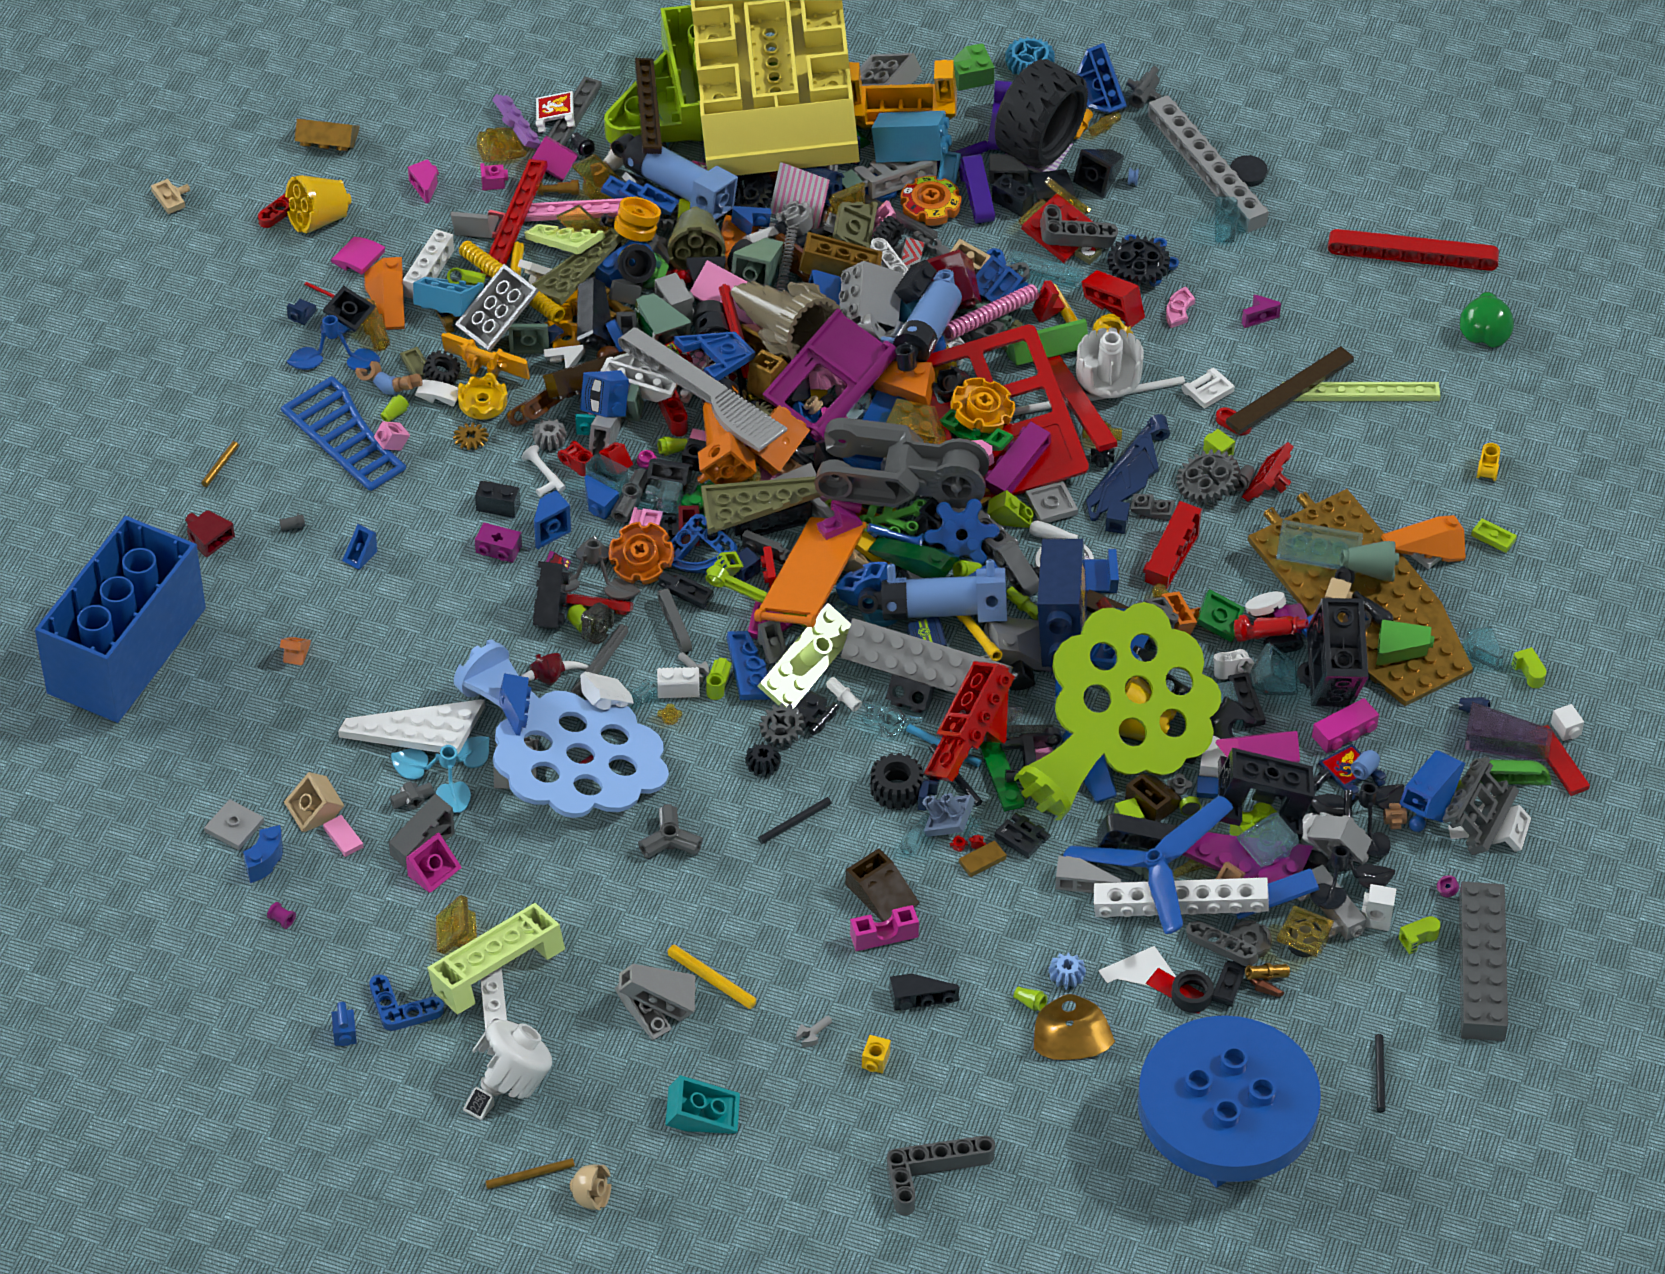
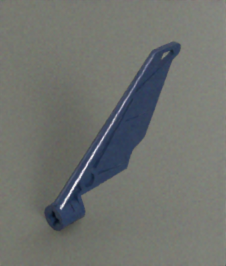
[1086,414,1170,521]

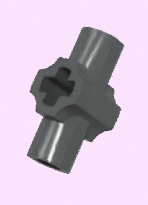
[390,781,434,810]

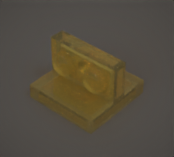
[436,895,477,954]

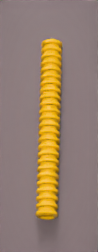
[459,241,565,323]

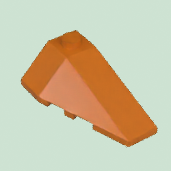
[364,257,405,330]

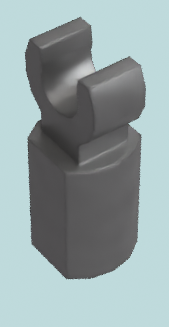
[927,238,951,256]

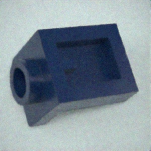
[287,299,317,325]

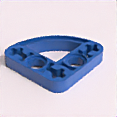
[670,514,737,573]

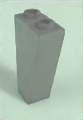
[618,964,696,1021]

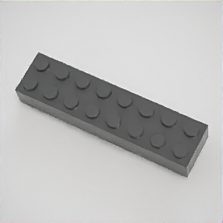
[1459,881,1508,1041]

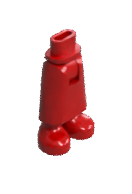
[1234,615,1309,642]

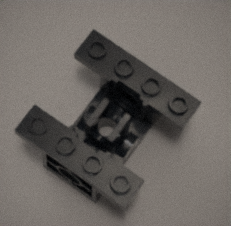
[1218,748,1314,840]

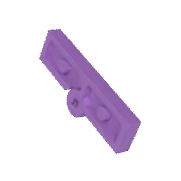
[492,94,541,150]

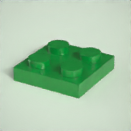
[1196,589,1245,642]

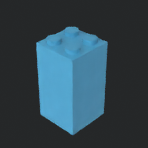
[872,111,952,163]

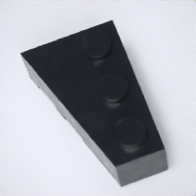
[533,561,571,630]

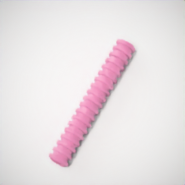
[943,284,1039,340]

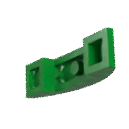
[939,409,1014,451]

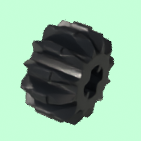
[745,741,781,777]

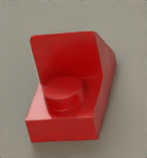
[1032,280,1065,323]

